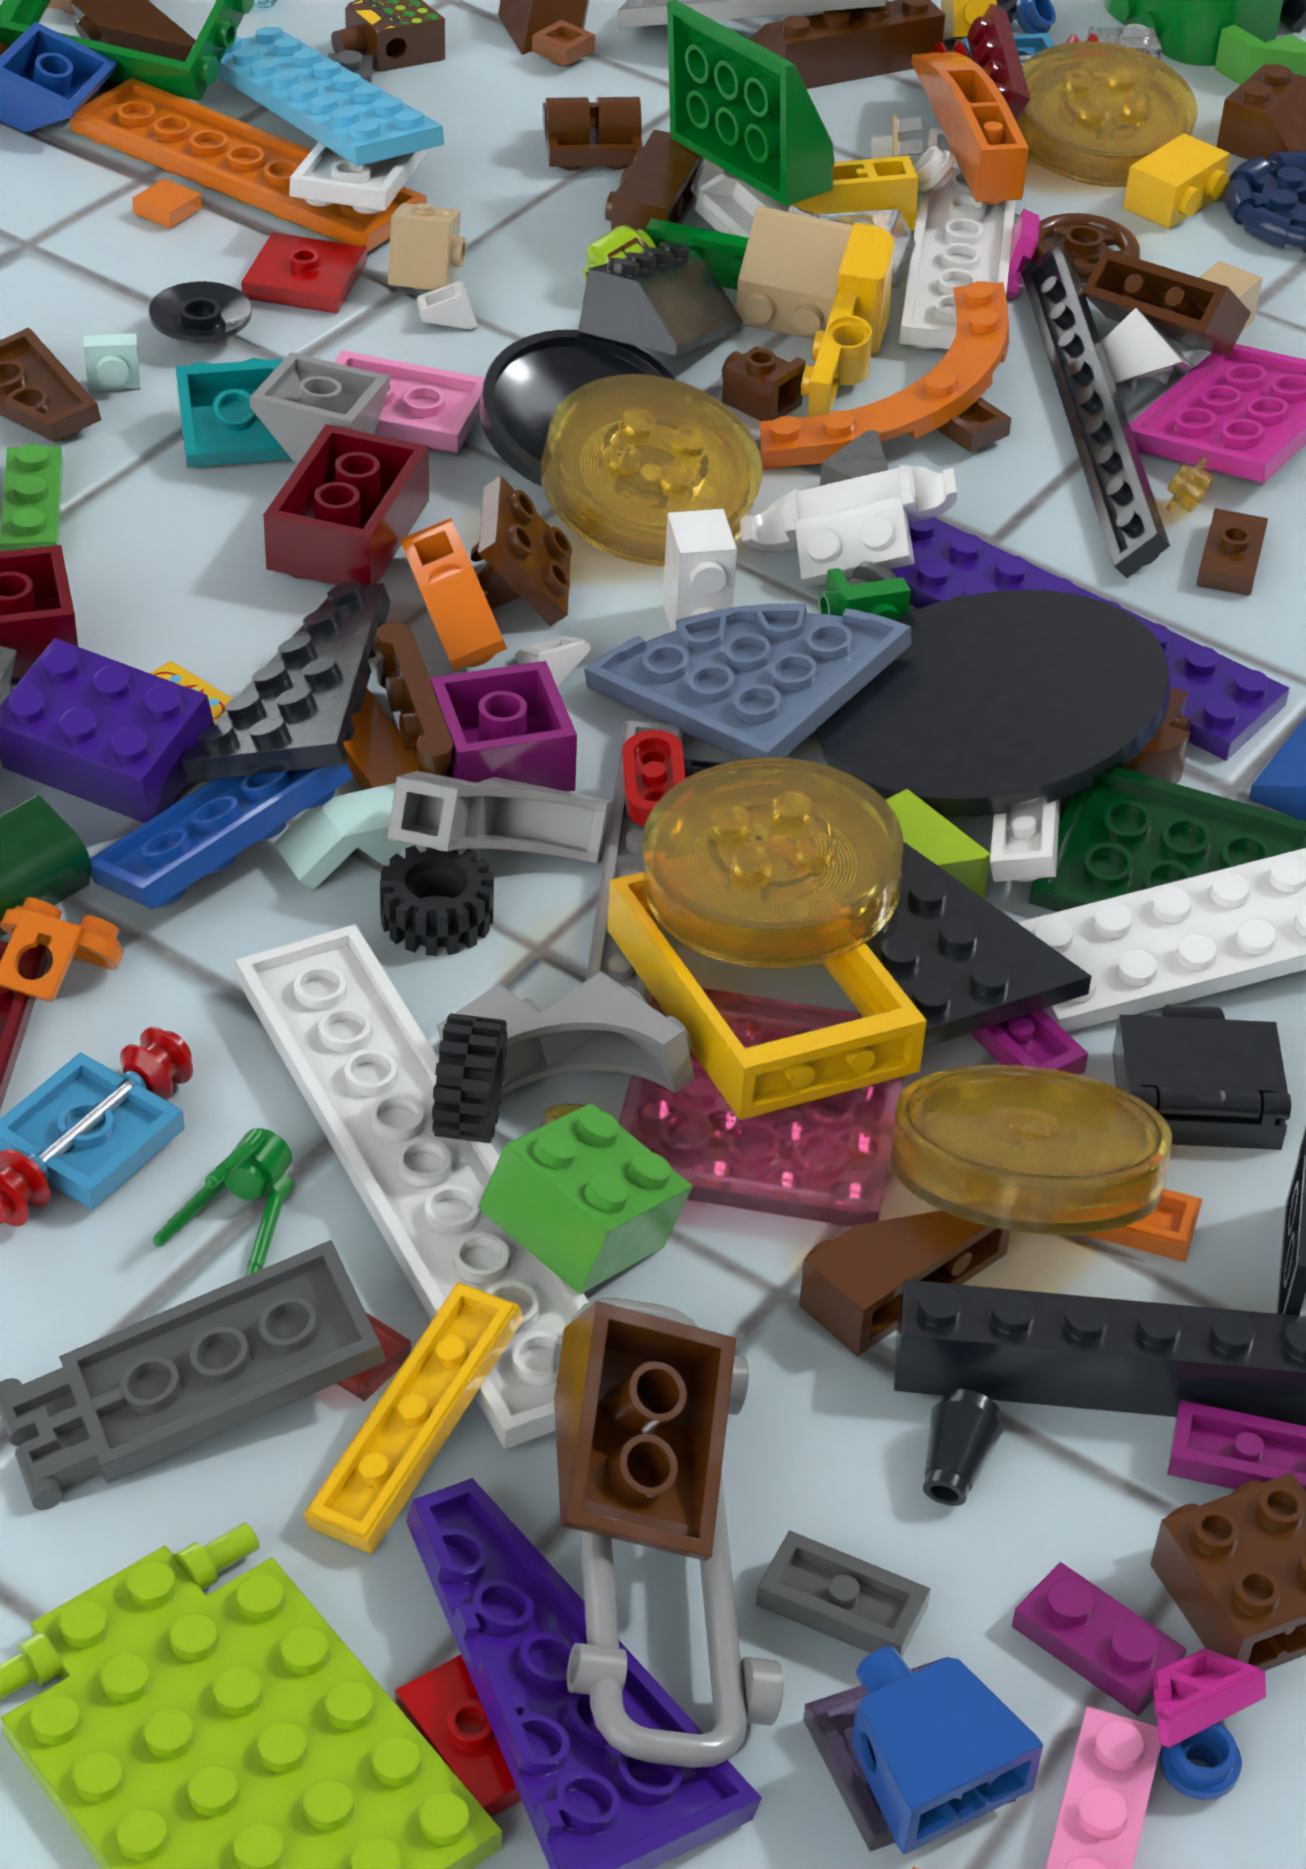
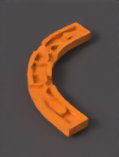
[760,281,1010,469]

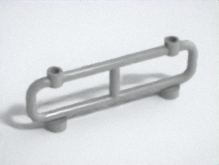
[551,1298,784,1768]

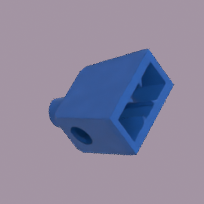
[851,1646,1044,1855]

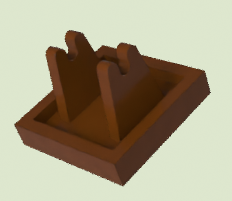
[470,475,572,626]

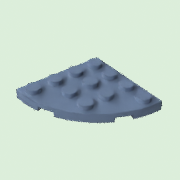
[584,603,912,771]

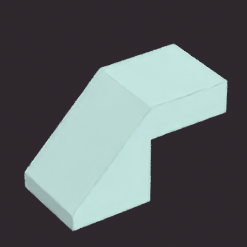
[273,783,409,890]

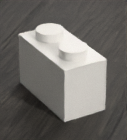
[663,509,737,632]

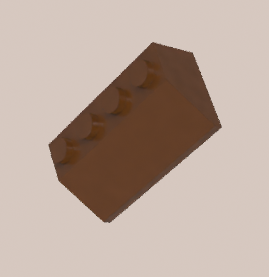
[749,0,946,89]

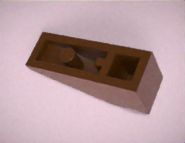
[70,0,196,62]
[799,1199,1015,1357]

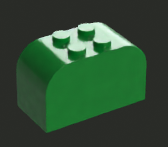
[1104,0,1283,66]

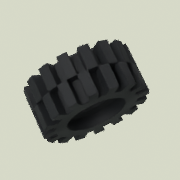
[380,845,494,956]
[432,1013,508,1143]

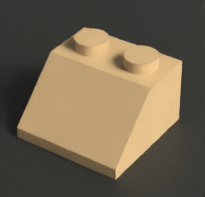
[736,206,853,340]

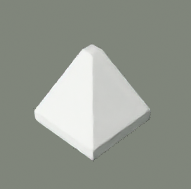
[416,281,478,330]
[515,636,591,687]

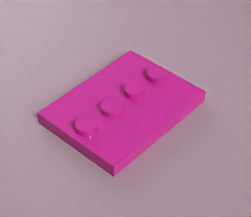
[1129,343,1306,483]

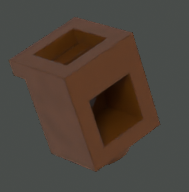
[722,346,806,421]

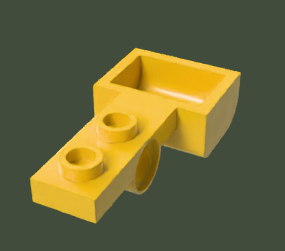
[801,222,894,417]

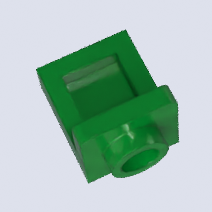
[819,568,911,620]

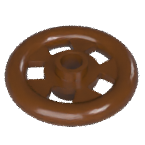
[1030,213,1140,283]

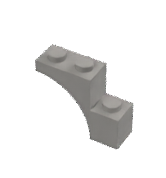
[387,771,612,864]
[436,971,696,1096]

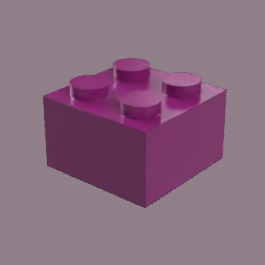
[430,661,577,792]

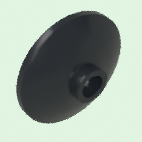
[149,281,252,343]

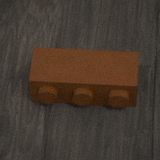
[605,130,702,231]
[1082,248,1251,358]

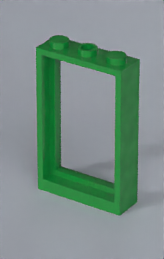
[0,0,254,101]

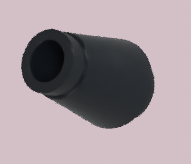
[923,1389,1003,1506]

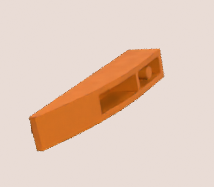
[911,52,1029,205]

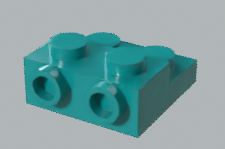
[175,358,292,468]

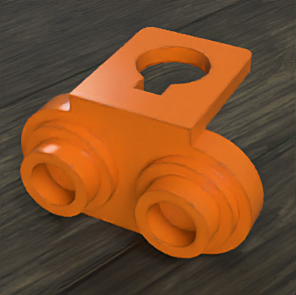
[0,897,125,1002]

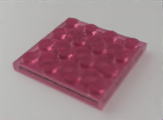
[618,988,905,1227]

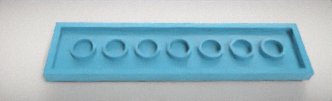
[217,27,444,166]

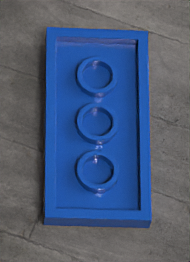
[90,762,353,910]

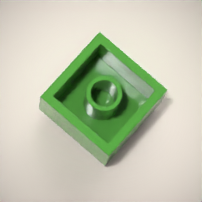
[478,1103,693,1294]

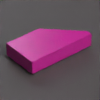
[1006,208,1040,300]
[1152,1648,1266,1748]

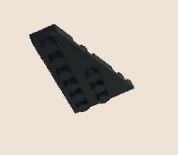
[180,581,391,782]
[742,766,1092,1048]

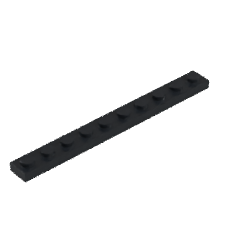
[1021,243,1170,578]

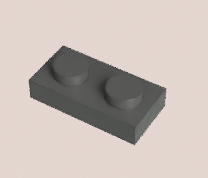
[756,1530,931,1657]

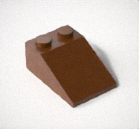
[554,1301,737,1561]

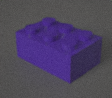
[0,638,214,823]

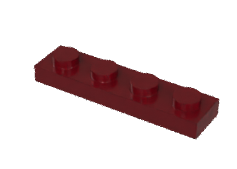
[967,4,1031,121]

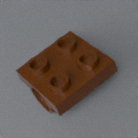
[542,97,643,170]

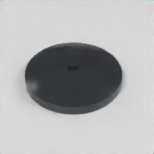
[479,330,692,501]

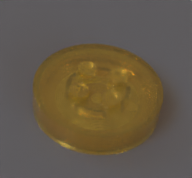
[1016,41,1198,187]
[540,374,762,566]
[643,757,903,968]
[890,1065,1172,1235]

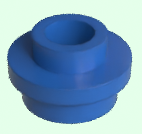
[1016,0,1056,34]
[1160,1723,1242,1800]

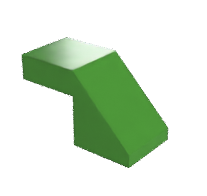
[1215,24,1306,85]

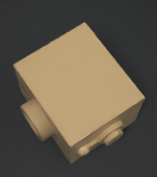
[388,203,467,290]

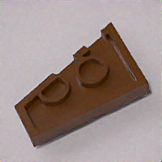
[0,327,102,442]

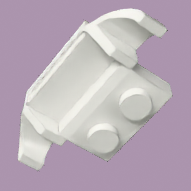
[693,157,818,238]
[739,465,957,588]

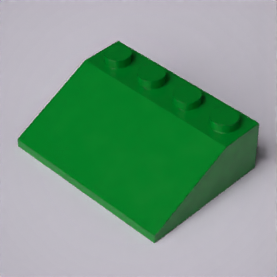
[667,0,835,206]

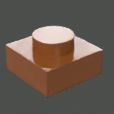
[532,20,595,66]

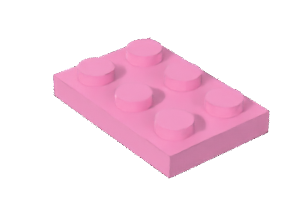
[334,351,485,453]

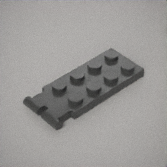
[0,1240,386,1510]

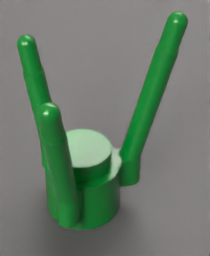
[153,1128,294,1276]

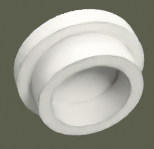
[913,146,954,192]

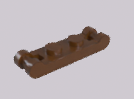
[376,622,453,778]

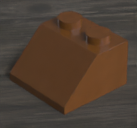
[1216,64,1306,160]

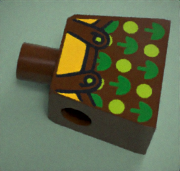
[331,0,445,71]

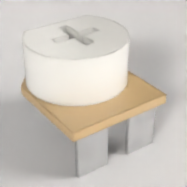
[871,115,922,159]

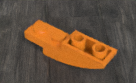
[400,518,507,671]

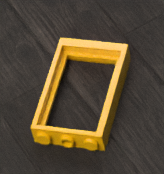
[607,841,927,1120]

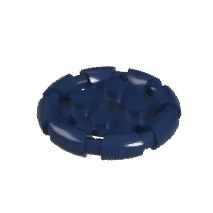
[1223,151,1306,253]

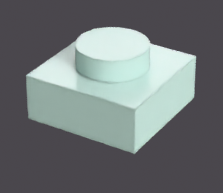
[83,333,140,391]

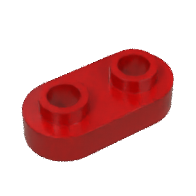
[622,730,687,829]

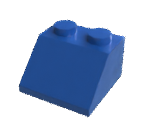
[0,22,118,133]

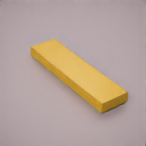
[303,1282,524,1555]

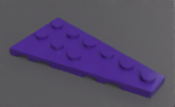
[406,1478,762,1869]

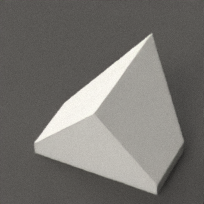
[1101,308,1194,390]

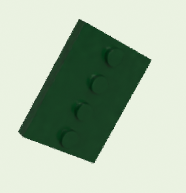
[1029,766,1306,912]

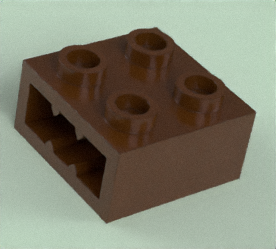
[1150,1472,1306,1671]

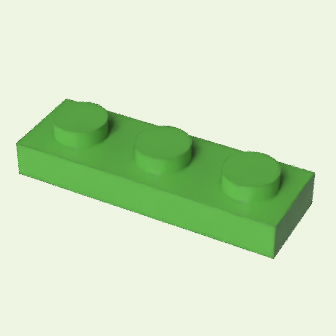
[0,444,63,551]

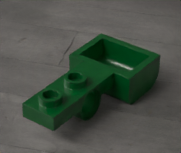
[0,794,91,937]

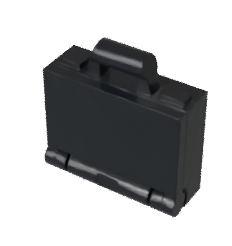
[1112,1004,1291,1150]

